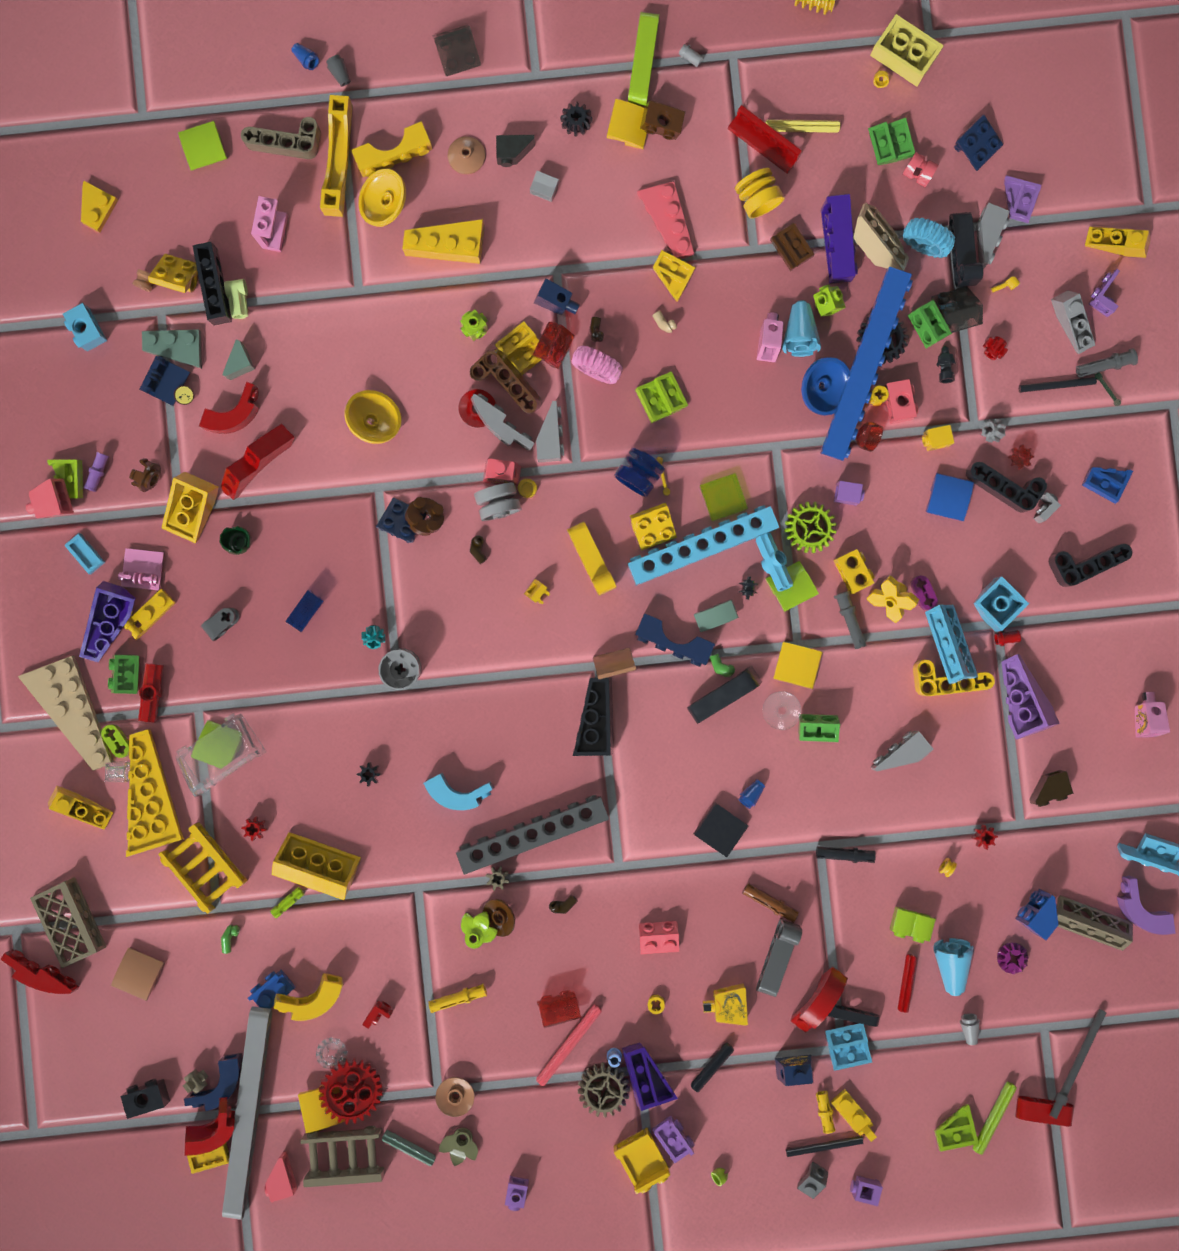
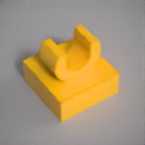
[524,579,550,604]

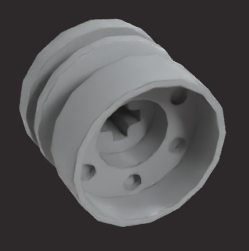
[378,649,421,690]

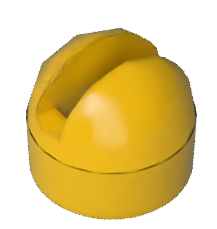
[873,70,889,88]

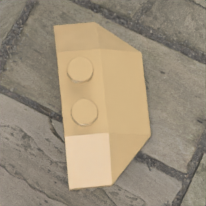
[853,203,909,271]

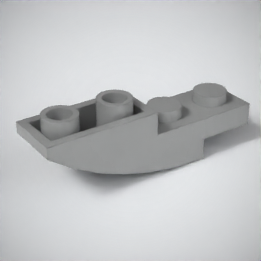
[471,394,534,451]

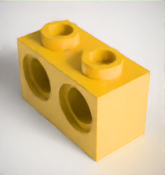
[833,549,875,595]

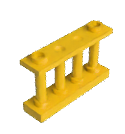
[158,822,248,914]

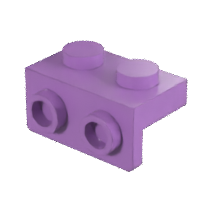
[652,1116,695,1163]

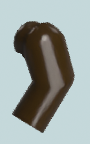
[589,317,604,342]
[470,535,487,565]
[549,894,578,914]

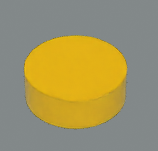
[518,479,537,498]

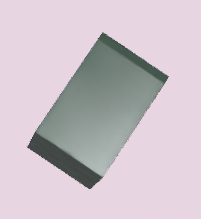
[222,339,255,380]

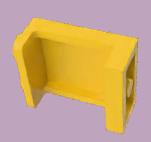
[613,1128,671,1194]

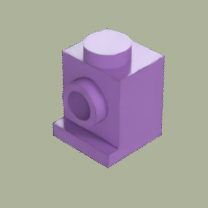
[505,1176,529,1211]
[850,1176,883,1206]

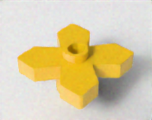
[867,576,919,623]

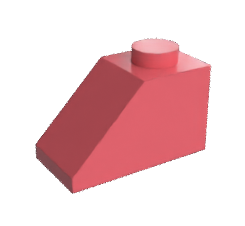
[264,1151,298,1203]

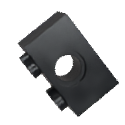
[120,1079,170,1119]

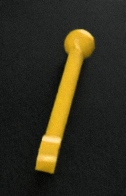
[656,457,670,496]

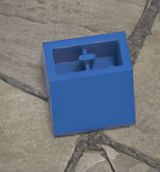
[1015,889,1058,940]

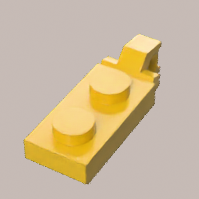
[830,1089,877,1142]

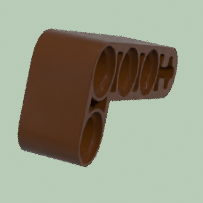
[469,349,542,413]

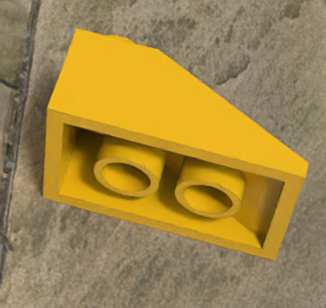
[162,472,219,543]

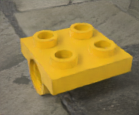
[148,254,198,293]
[630,502,677,551]

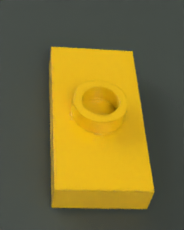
[187,1143,230,1174]

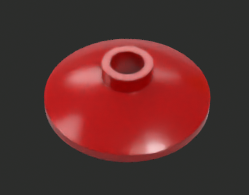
[458,389,496,428]

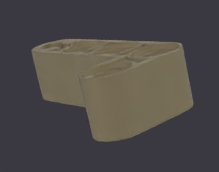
[241,117,321,159]

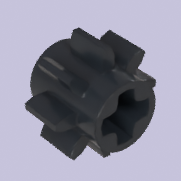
[356,762,382,787]

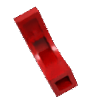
[199,382,259,434]
[790,966,848,1033]
[184,1097,235,1156]

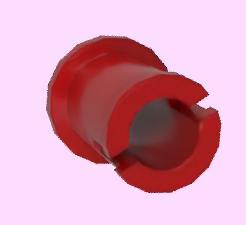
[994,630,1021,646]

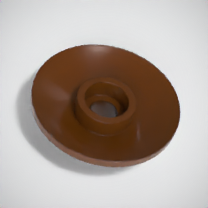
[483,899,515,937]

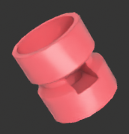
[902,152,939,187]

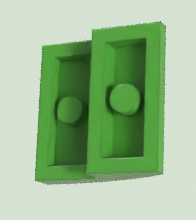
[868,118,915,165]

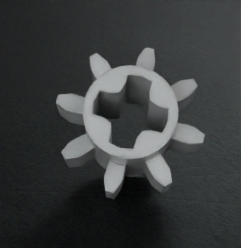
[981,419,1006,443]

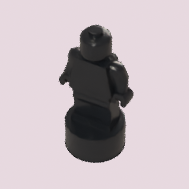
[936,346,956,384]

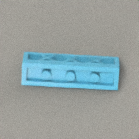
[925,605,978,684]

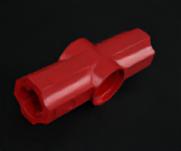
[138,663,164,723]

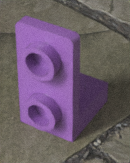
[1089,269,1120,317]

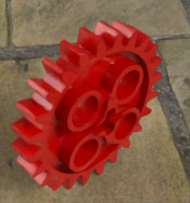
[319,1058,383,1124]

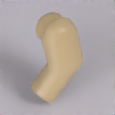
[652,311,677,333]

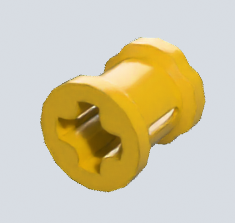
[869,386,889,406]

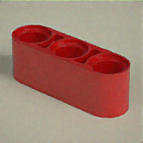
[1015,1096,1074,1127]

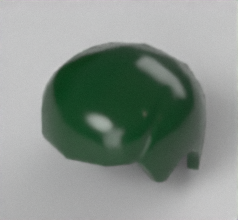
[219,526,252,555]

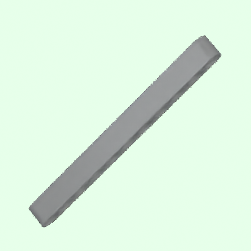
[222,1006,272,1220]

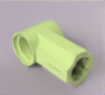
[224,279,249,319]

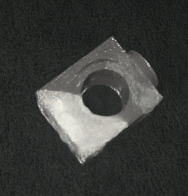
[105,761,130,782]

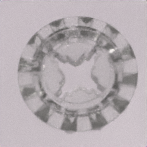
[316,1037,348,1069]

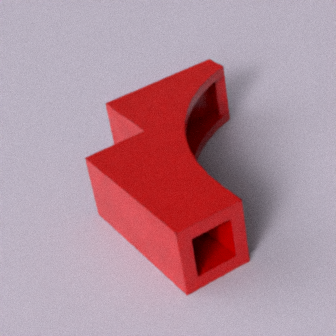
[221,423,295,500]

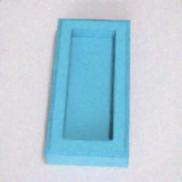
[64,533,105,575]

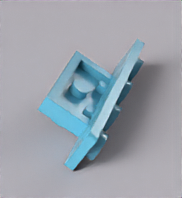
[1117,833,1179,876]

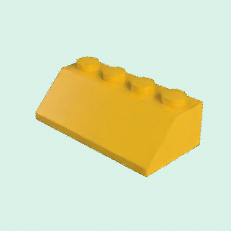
[271,832,361,900]

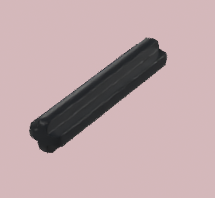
[691,1043,734,1092]

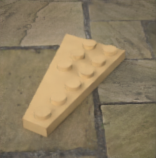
[18,656,113,770]

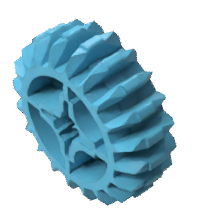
[903,218,955,258]

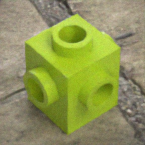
[813,285,846,316]
[460,310,488,341]

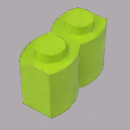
[890,906,936,943]

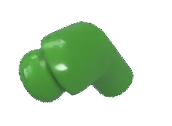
[710,654,735,677]
[221,924,240,954]

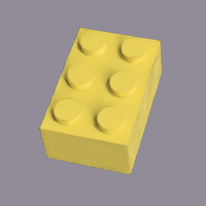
[870,14,944,86]

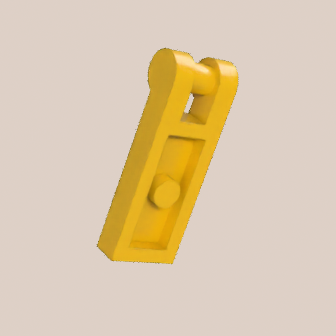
[124,589,176,640]

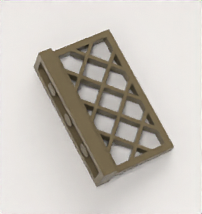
[30,877,106,968]

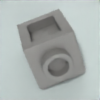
[1033,492,1061,524]

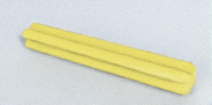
[765,120,840,133]

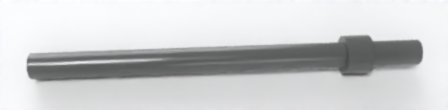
[1049,1009,1106,1119]

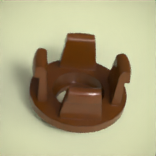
[129,458,161,492]

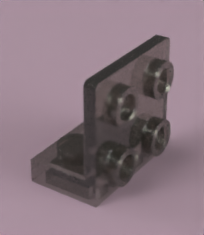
[433,24,481,76]

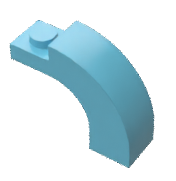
[423,773,494,810]

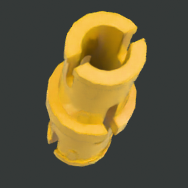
[815,1091,836,1134]

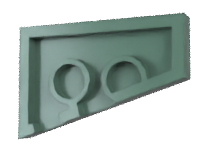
[142,329,202,369]

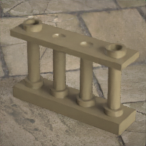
[301,1126,385,1187]

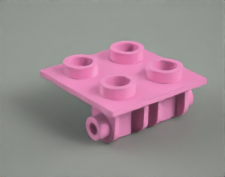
[118,548,164,590]

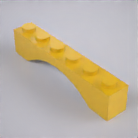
[320,95,353,217]

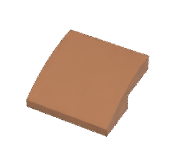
[593,648,636,680]
[111,947,164,1001]

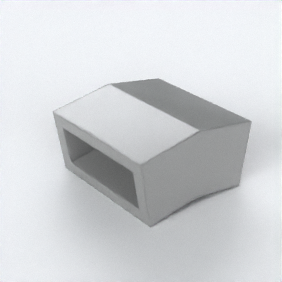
[530,171,560,202]

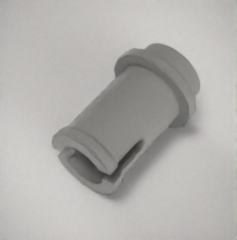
[679,44,704,67]

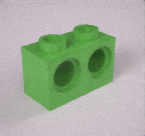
[908,300,952,348]
[798,714,840,742]

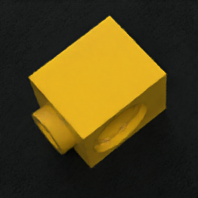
[922,425,954,451]

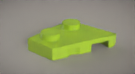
[47,459,83,498]
[934,1104,979,1152]

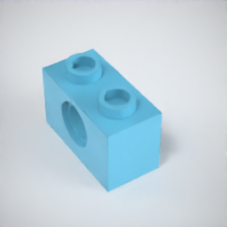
[63,303,107,352]

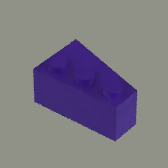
[622,1042,678,1111]

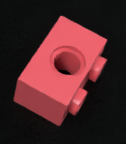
[884,379,918,424]

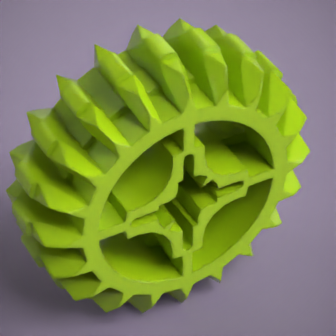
[784,502,837,553]

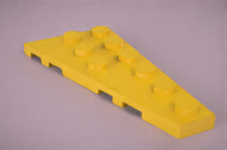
[126,729,184,857]

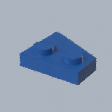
[1082,467,1133,504]

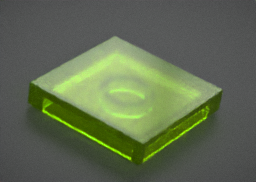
[699,473,748,522]

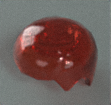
[856,422,883,452]

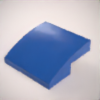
[926,473,974,521]

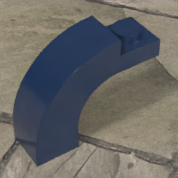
[184,1053,243,1111]

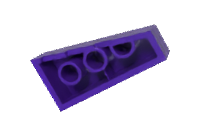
[821,194,858,284]

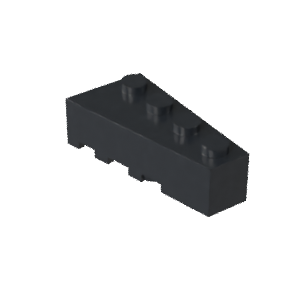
[572,677,614,756]

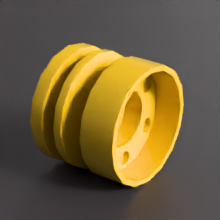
[734,168,785,219]

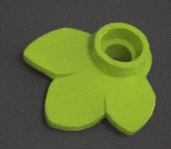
[461,912,498,949]

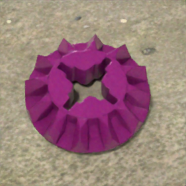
[997,943,1029,974]

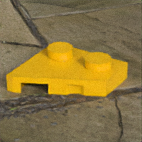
[81,181,118,233]
[653,250,695,302]

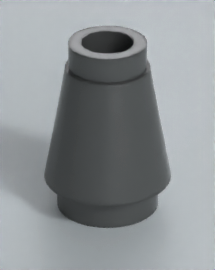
[326,55,351,87]

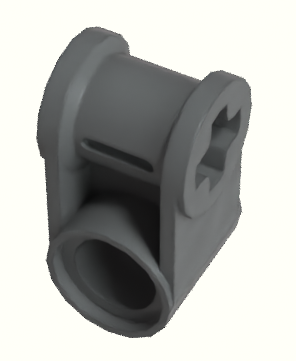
[201,608,240,641]

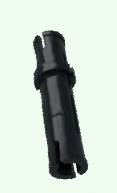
[816,846,876,863]

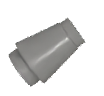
[960,1014,980,1045]

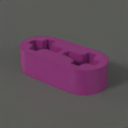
[911,575,938,610]

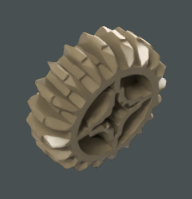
[578,1062,630,1118]

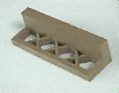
[1057,895,1133,951]

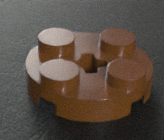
[405,497,444,536]

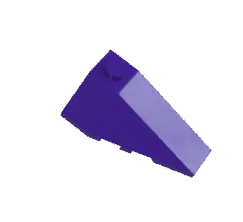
[79,581,136,662]

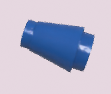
[291,43,319,70]
[738,779,765,809]

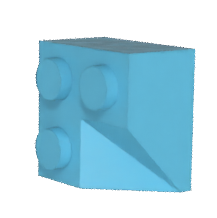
[973,576,1029,632]

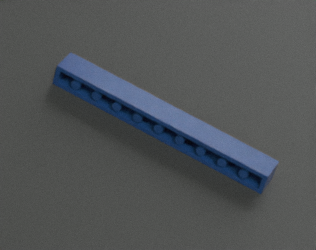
[820,267,913,461]

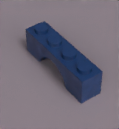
[635,613,715,667]

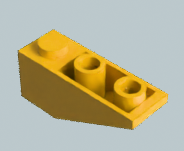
[1085,227,1150,258]
[48,786,113,830]

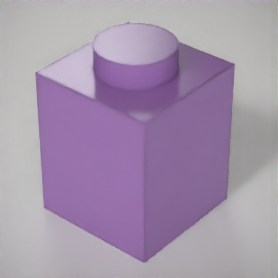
[834,481,865,506]

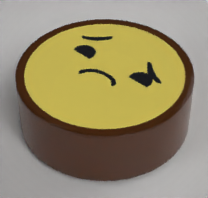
[173,386,194,405]

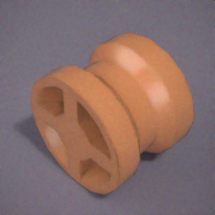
[132,269,152,292]

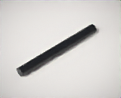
[1018,377,1097,393]
[785,1136,864,1157]

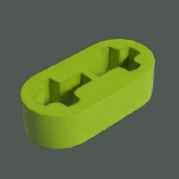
[101,725,129,758]

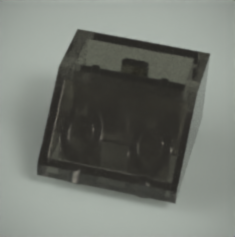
[931,286,983,333]

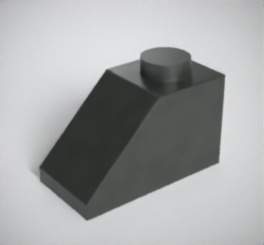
[496,135,535,167]

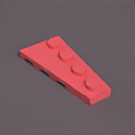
[637,181,694,259]

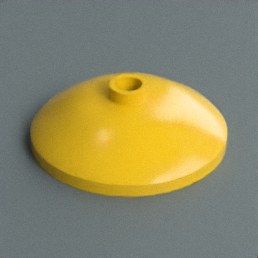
[358,169,406,227]
[344,390,401,444]

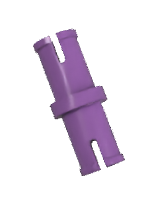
[84,452,109,492]

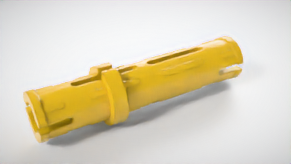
[428,984,487,1013]

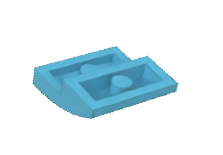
[825,1023,873,1071]

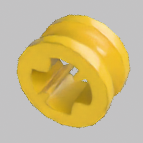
[938,858,957,878]
[648,995,665,1014]

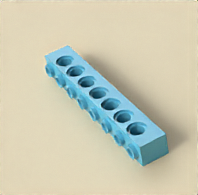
[628,505,779,586]

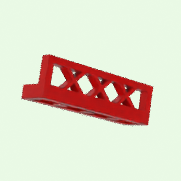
[728,105,802,174]

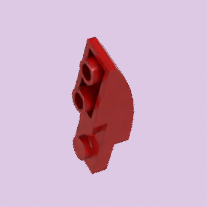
[0,949,80,994]

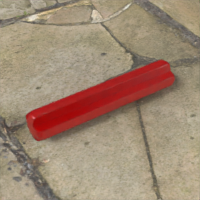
[898,954,917,1013]

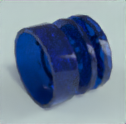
[614,448,665,497]

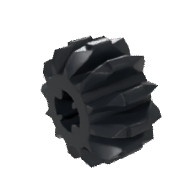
[560,102,593,137]

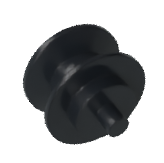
[738,577,758,600]

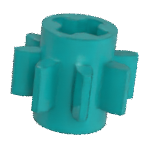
[361,625,385,649]

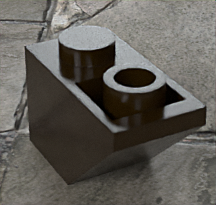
[1029,770,1074,807]

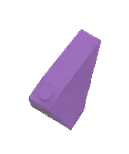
[1001,654,1060,740]

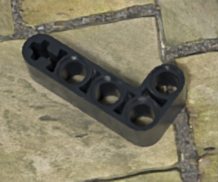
[949,212,983,287]
[966,462,1047,513]
[1048,544,1133,587]
[687,666,762,724]

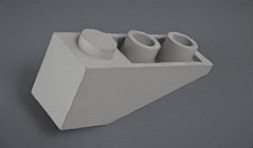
[976,203,1010,269]
[1051,291,1095,354]
[536,401,564,463]
[871,730,934,771]

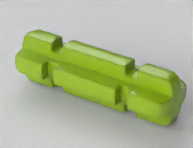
[270,887,305,918]

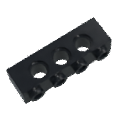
[192,242,232,326]

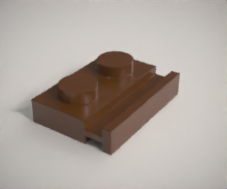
[770,223,815,271]

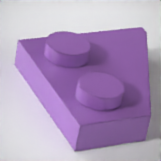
[1004,176,1042,223]

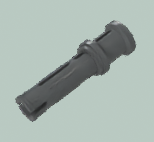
[1076,348,1138,378]
[834,590,867,649]

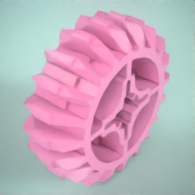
[571,346,622,384]

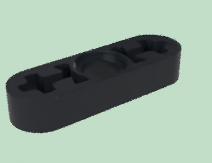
[828,1005,880,1027]

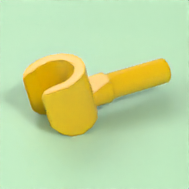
[991,277,1020,293]

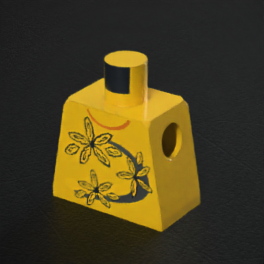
[703,984,748,1025]

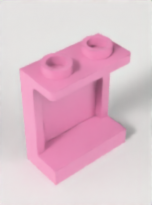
[251,196,288,252]

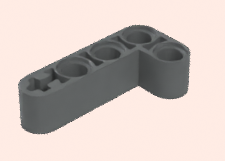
[756,919,803,997]

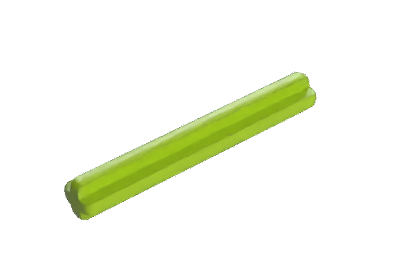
[973,1082,1017,1155]

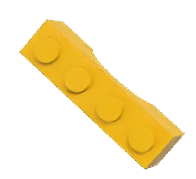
[351,121,432,177]

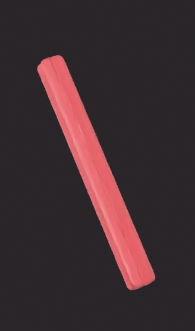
[536,1004,602,1086]

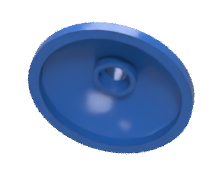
[801,357,850,416]

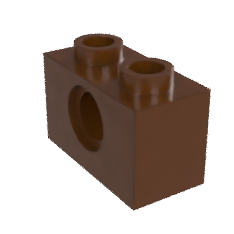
[640,100,686,140]

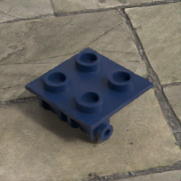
[954,114,1003,171]
[139,356,190,406]
[376,497,427,543]

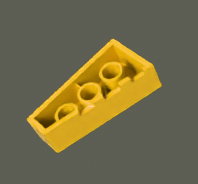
[402,219,484,264]

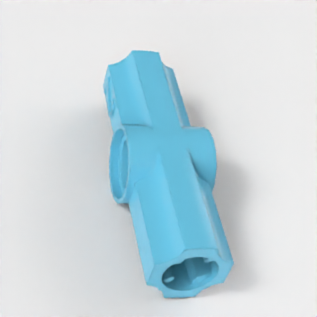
[756,533,793,592]

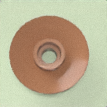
[448,137,485,174]
[435,1077,475,1117]

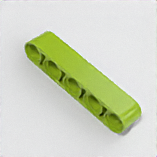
[628,12,659,106]

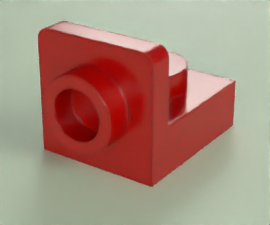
[362,1000,393,1029]

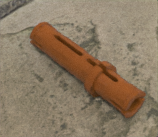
[742,883,799,923]

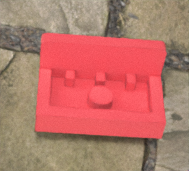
[639,921,679,954]

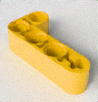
[567,521,617,596]
[913,660,995,696]

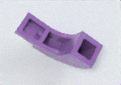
[1117,876,1176,935]

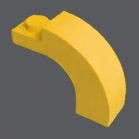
[274,973,343,1021]

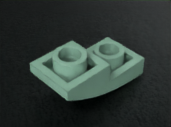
[694,600,739,632]

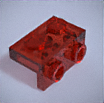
[533,322,575,369]
[537,990,582,1028]

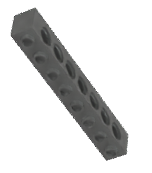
[456,795,609,875]

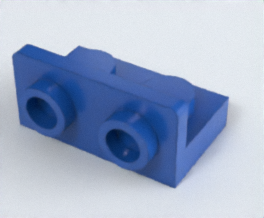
[247,969,296,1009]

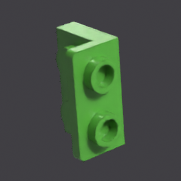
[108,655,139,694]

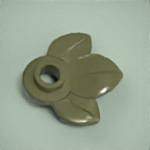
[439,1127,478,1166]

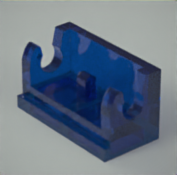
[285,589,323,632]

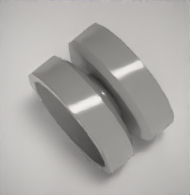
[474,483,522,521]

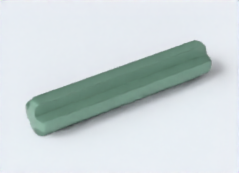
[382,1130,436,1166]

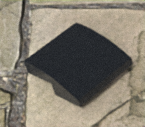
[693,803,749,857]

